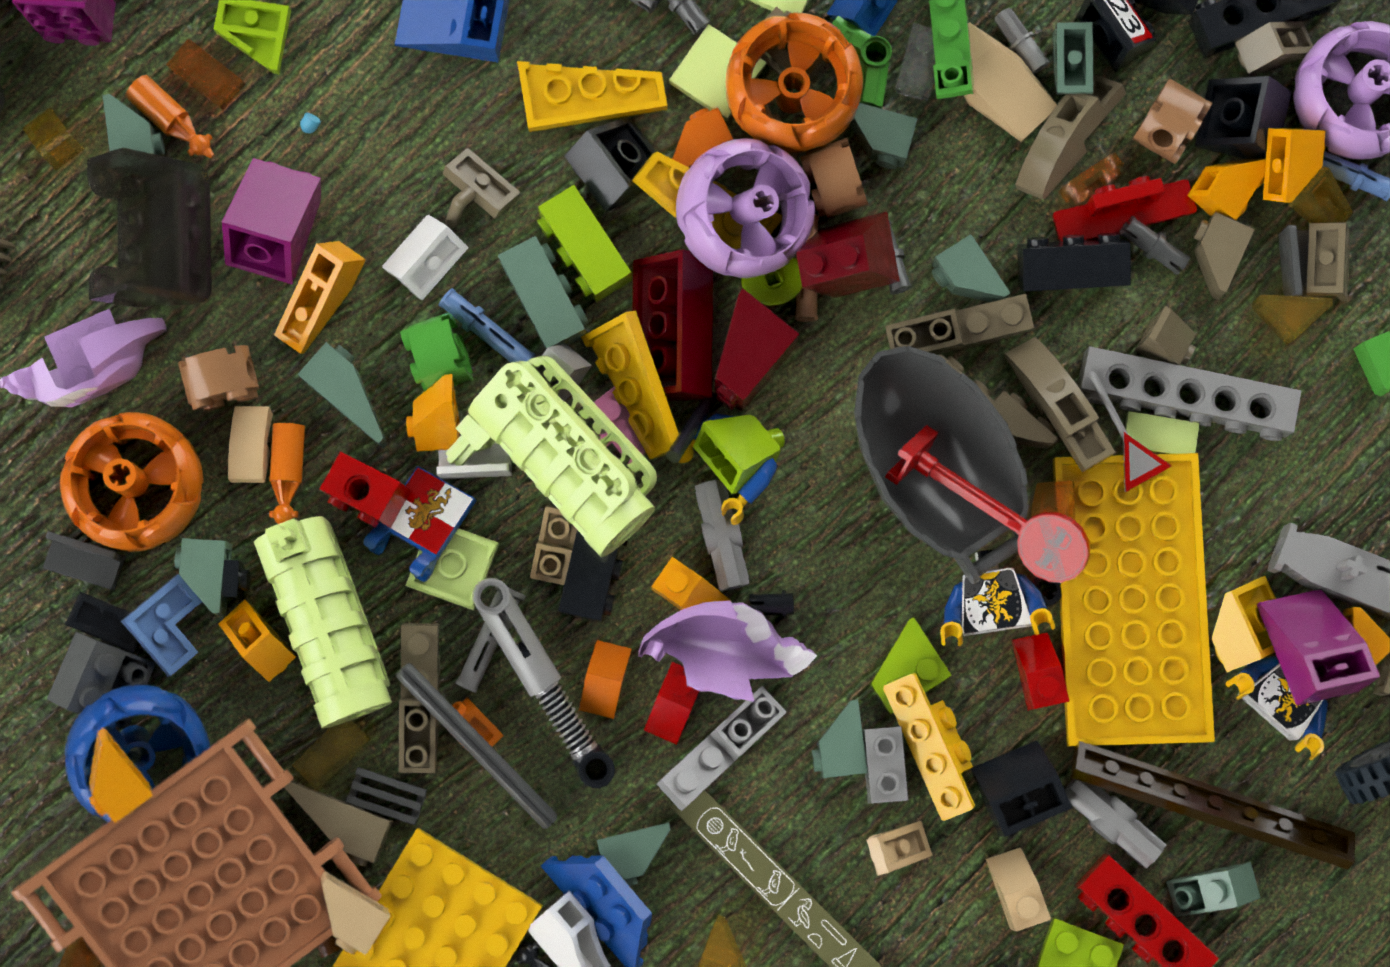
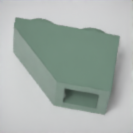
[1166,862,1260,917]

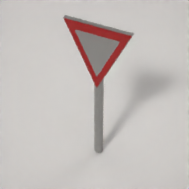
[1089,371,1172,492]

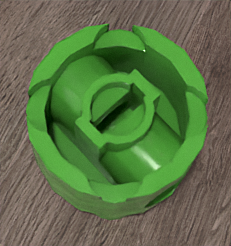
[400,312,473,391]

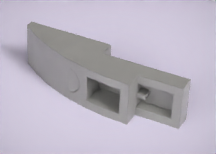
[657,686,787,811]

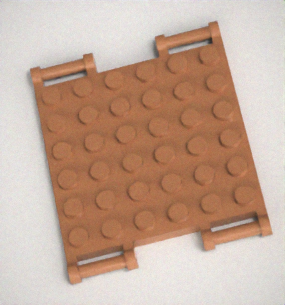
[11,718,382,967]

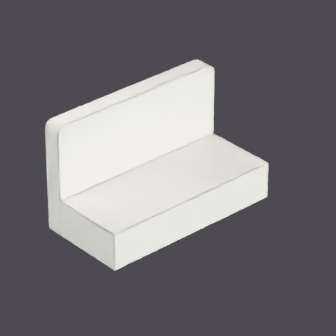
[382,215,469,300]
[436,443,512,480]

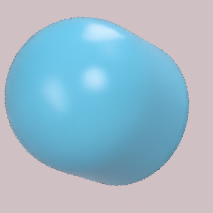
[300,112,321,134]

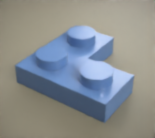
[121,574,202,676]

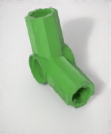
[832,16,892,109]

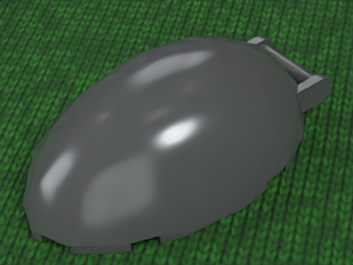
[854,346,1029,584]

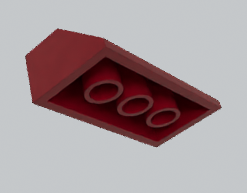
[632,249,713,401]

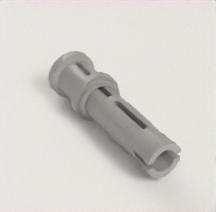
[455,586,526,693]

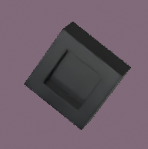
[222,560,251,600]

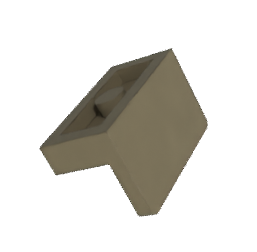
[1306,223,1350,301]

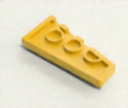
[517,61,668,132]

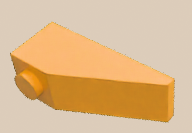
[274,241,366,354]

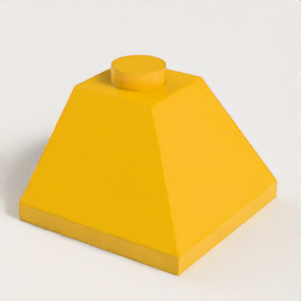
[1212,576,1276,672]

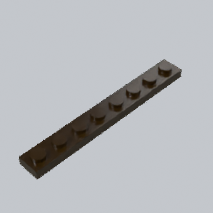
[1071,741,1355,870]

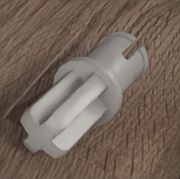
[994,8,1050,74]

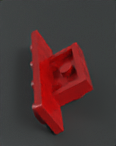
[1052,176,1197,242]

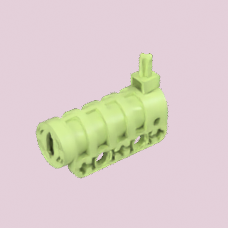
[445,356,657,557]
[254,516,392,729]

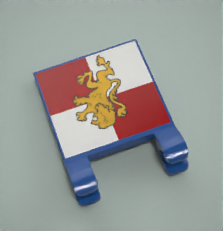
[363,466,477,582]

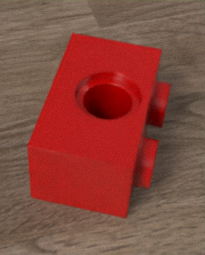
[320,451,411,528]

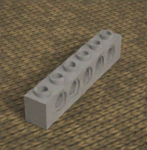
[1077,346,1301,441]

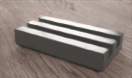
[346,767,428,825]

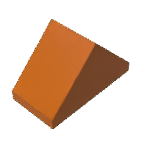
[579,640,632,719]

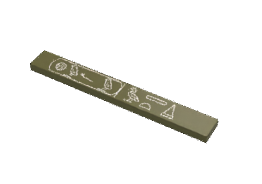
[671,790,882,967]

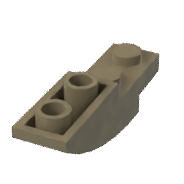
[1015,75,1126,200]
[885,294,1035,355]
[1004,337,1115,473]
[938,353,1058,449]
[399,623,441,773]

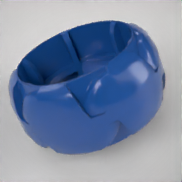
[65,685,210,822]

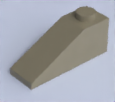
[284,781,394,867]

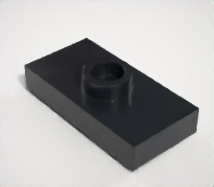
[65,591,138,653]

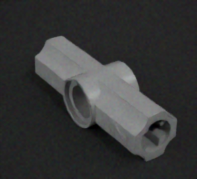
[695,480,750,592]
[1064,779,1166,869]

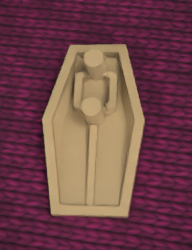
[964,22,1057,142]

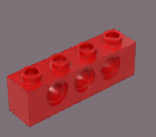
[1074,854,1219,967]

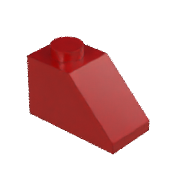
[1011,632,1070,711]
[644,662,700,745]

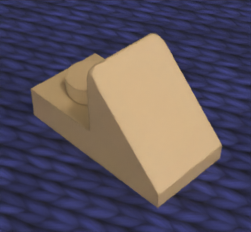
[867,821,933,875]

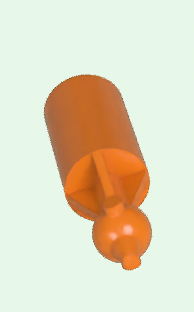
[125,75,214,158]
[269,423,305,524]

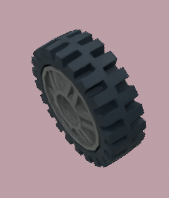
[1335,739,1390,804]

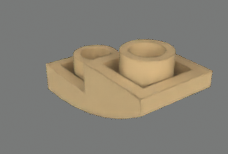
[228,406,273,483]
[530,505,577,585]

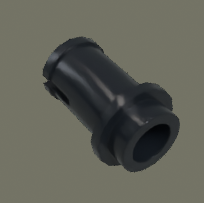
[749,590,794,618]

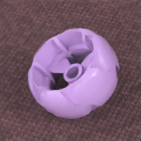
[1293,21,1390,159]
[676,138,815,278]

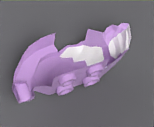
[0,309,167,408]
[638,601,817,702]

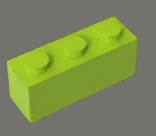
[537,185,632,302]

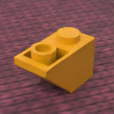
[1187,159,1266,221]

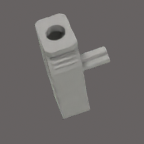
[1267,523,1390,620]

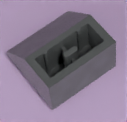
[47,632,156,729]

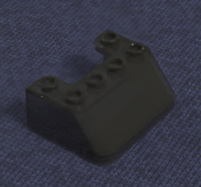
[87,147,212,307]

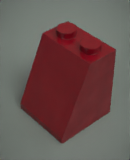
[796,212,900,298]
[715,289,799,412]

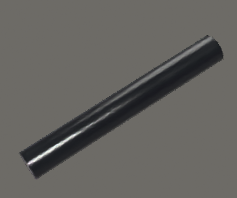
[666,392,718,463]

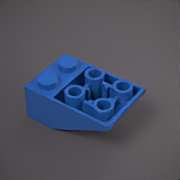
[395,0,510,63]

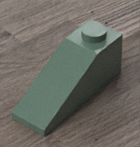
[297,342,388,449]

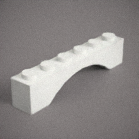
[528,891,611,967]

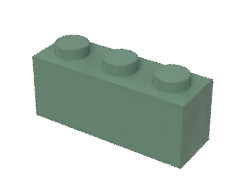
[498,236,589,349]

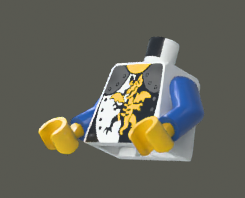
[940,550,1055,646]
[1225,655,1328,761]

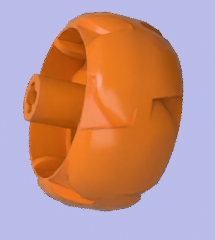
[726,12,863,153]
[60,412,204,552]

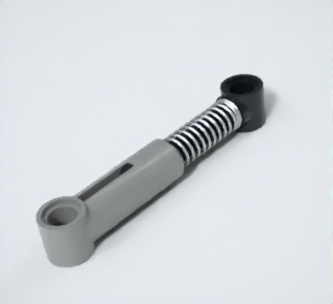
[472,578,615,788]

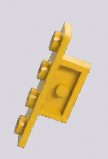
[883,673,975,821]

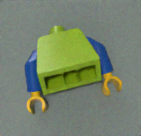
[679,414,785,525]

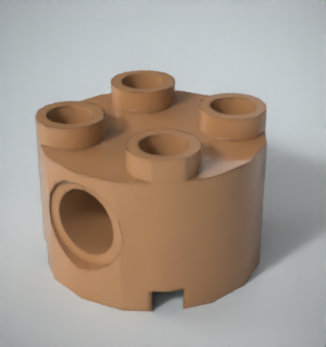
[1132,78,1212,164]
[800,138,868,218]
[178,345,260,411]

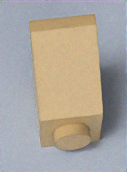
[986,847,1051,932]
[321,871,390,955]

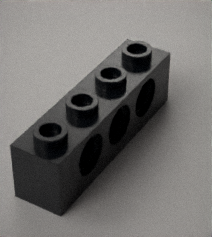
[1188,0,1341,59]

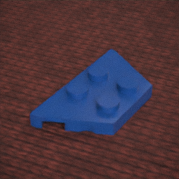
[541,856,652,967]

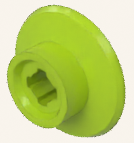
[741,257,802,306]

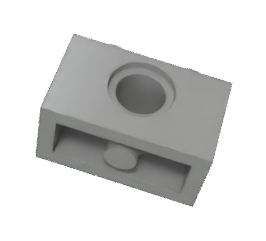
[862,727,908,804]

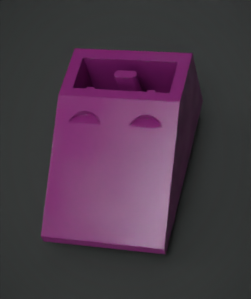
[12,0,116,46]
[1256,589,1380,706]

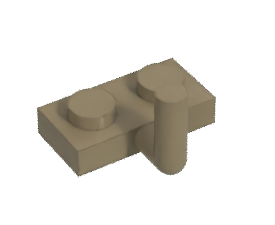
[443,148,521,228]

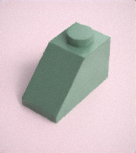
[1053,22,1093,94]
[103,94,165,172]
[850,103,917,169]
[931,234,1010,302]
[175,538,232,616]
[812,700,868,778]
[597,822,671,886]

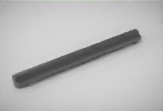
[396,663,557,829]

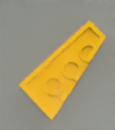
[632,151,782,249]
[581,310,679,459]

